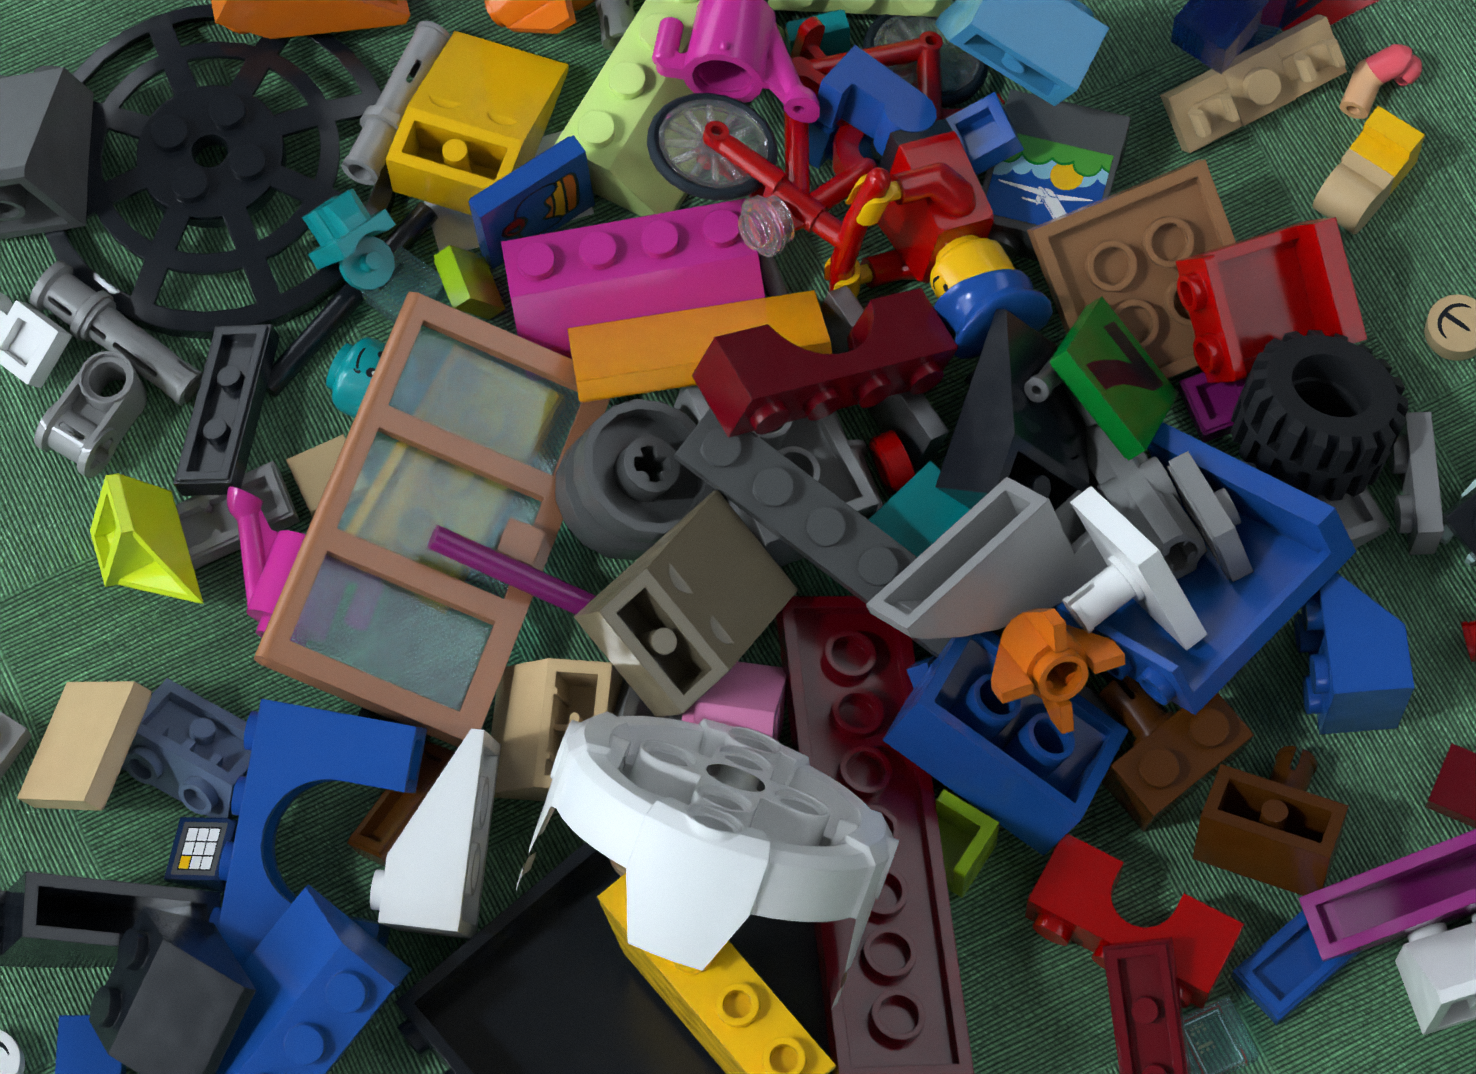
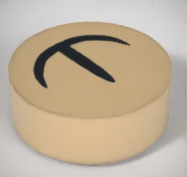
[1424,294,1476,361]

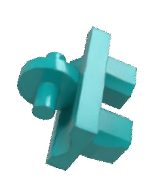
[302,188,396,291]

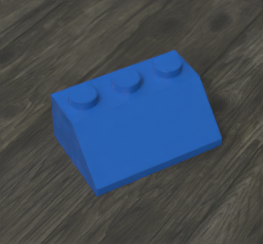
[883,631,1129,856]
[216,884,412,1074]

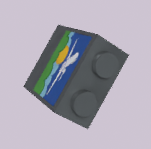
[982,89,1131,261]

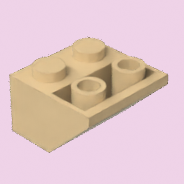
[491,658,623,801]

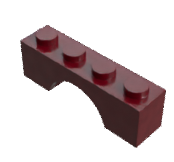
[692,288,958,438]

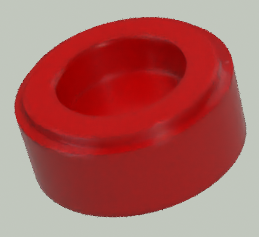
[869,430,915,495]

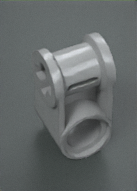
[34,351,147,478]

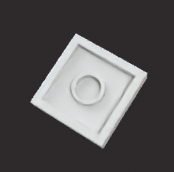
[1062,486,1208,651]

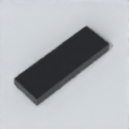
[173,324,280,496]

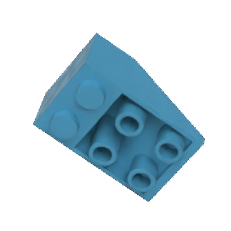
[935,0,1110,106]

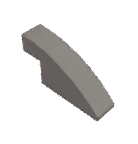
[866,477,1121,639]

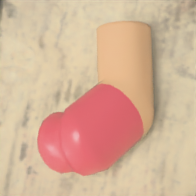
[1339,44,1422,119]

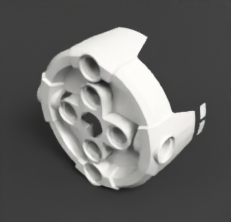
[516,711,899,1010]

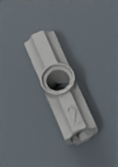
[1085,424,1207,579]

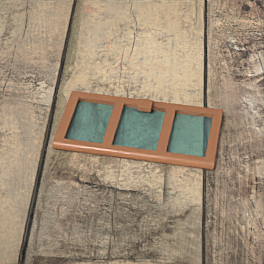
[254,292,610,747]

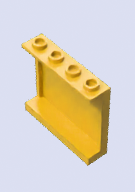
[597,873,836,1074]

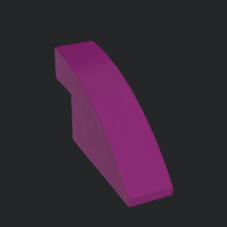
[1298,829,1476,961]

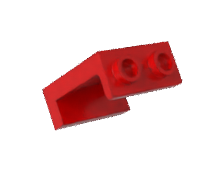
[1175,217,1367,383]

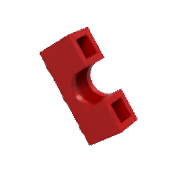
[1025,833,1244,1009]

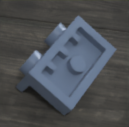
[122,678,251,819]

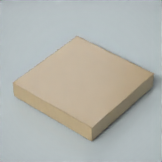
[17,681,152,811]

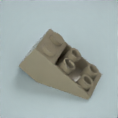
[574,490,798,717]

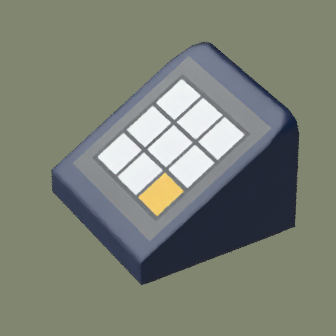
[164,817,238,893]

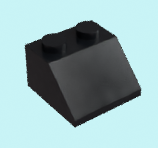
[89,906,256,1074]

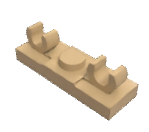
[1160,14,1347,153]

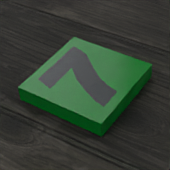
[1050,296,1179,461]

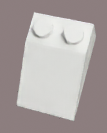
[370,728,501,939]

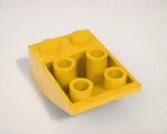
[386,31,569,215]

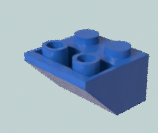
[1294,572,1415,735]

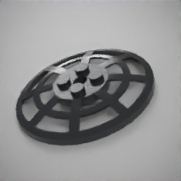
[44,4,396,339]

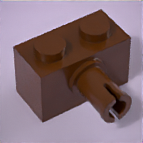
[1098,675,1254,832]
[1192,746,1349,896]

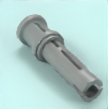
[29,260,203,406]

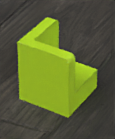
[935,790,999,898]

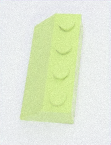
[555,0,785,217]

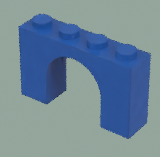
[209,699,427,967]

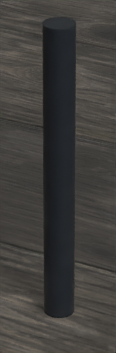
[266,202,438,398]

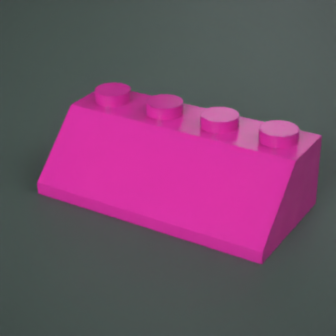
[501,198,765,383]

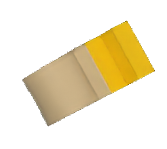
[1312,105,1425,234]

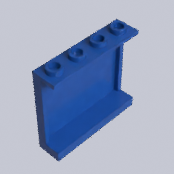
[1052,422,1356,715]

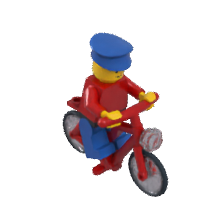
[647,14,1053,359]

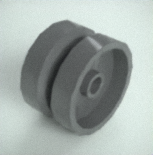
[555,399,715,560]

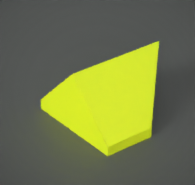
[90,473,204,604]

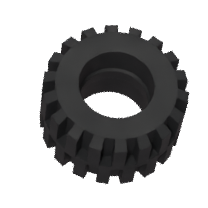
[1231,330,1408,501]

